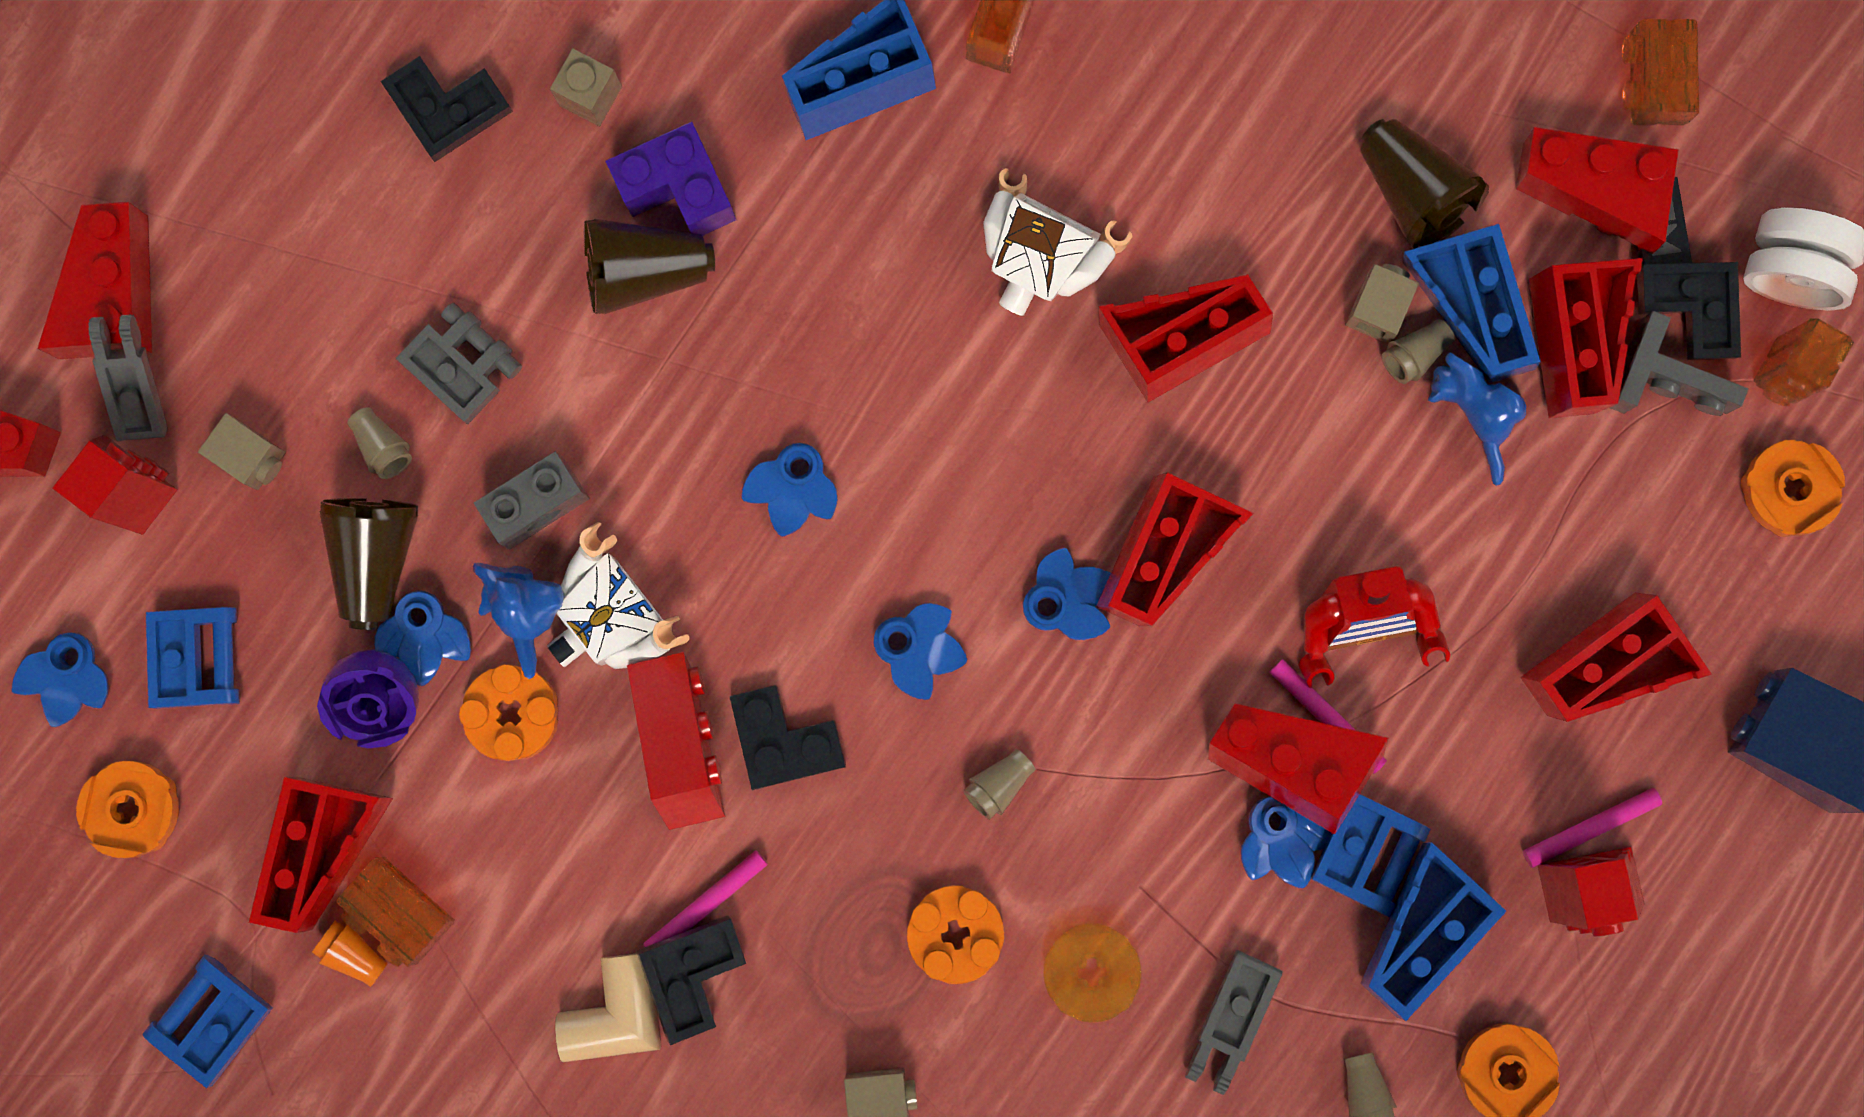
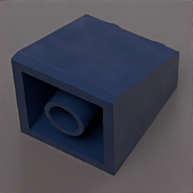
[1728,668,1864,813]

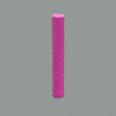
[1269,659,1387,774]
[1523,787,1663,868]
[643,850,768,947]

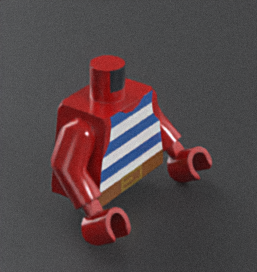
[1299,566,1451,688]

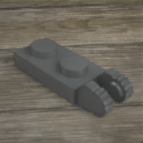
[88,315,168,441]
[1185,950,1283,1095]

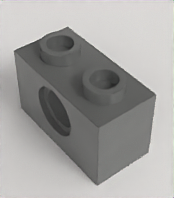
[474,451,590,550]

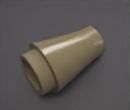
[1382,319,1455,384]
[347,407,412,479]
[963,749,1036,820]
[1344,1053,1397,1117]

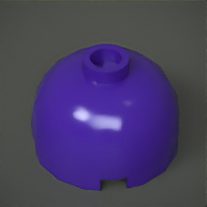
[317,650,419,748]

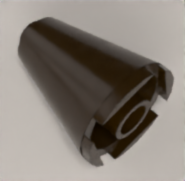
[1360,119,1489,249]
[583,219,715,314]
[319,498,418,630]

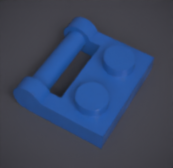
[146,607,240,709]
[1311,794,1431,918]
[143,954,273,1088]

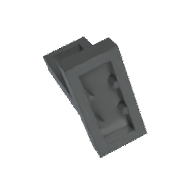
[1610,311,1749,416]

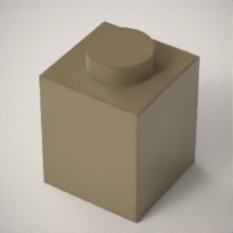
[550,48,622,127]
[1345,264,1419,344]
[198,413,285,490]
[844,1068,918,1117]

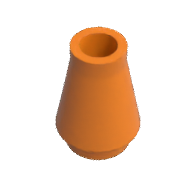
[311,920,388,987]

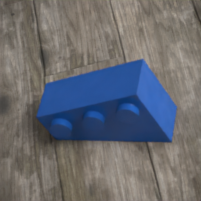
[782,0,936,140]
[1403,224,1541,383]
[1360,842,1506,1021]

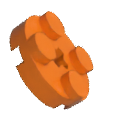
[1741,440,1845,537]
[459,664,559,761]
[76,761,179,858]
[907,885,1004,984]
[1456,1022,1560,1117]

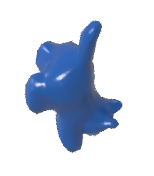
[1428,352,1526,486]
[473,563,564,679]

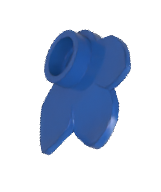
[742,443,838,537]
[1023,548,1111,640]
[374,590,471,686]
[874,603,967,700]
[12,633,109,727]
[1241,797,1331,888]

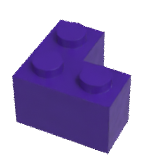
[606,122,736,236]

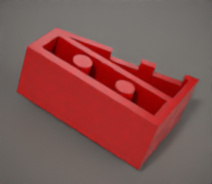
[1516,127,1679,254]
[37,202,152,359]

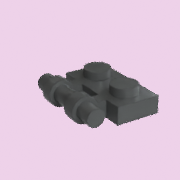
[396,303,522,425]

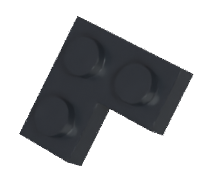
[381,56,513,162]
[1637,262,1741,361]
[729,685,846,790]
[636,916,746,1046]

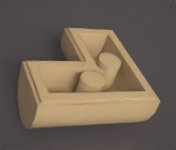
[555,953,661,1062]

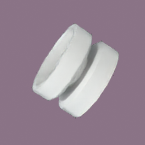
[1743,208,1864,311]

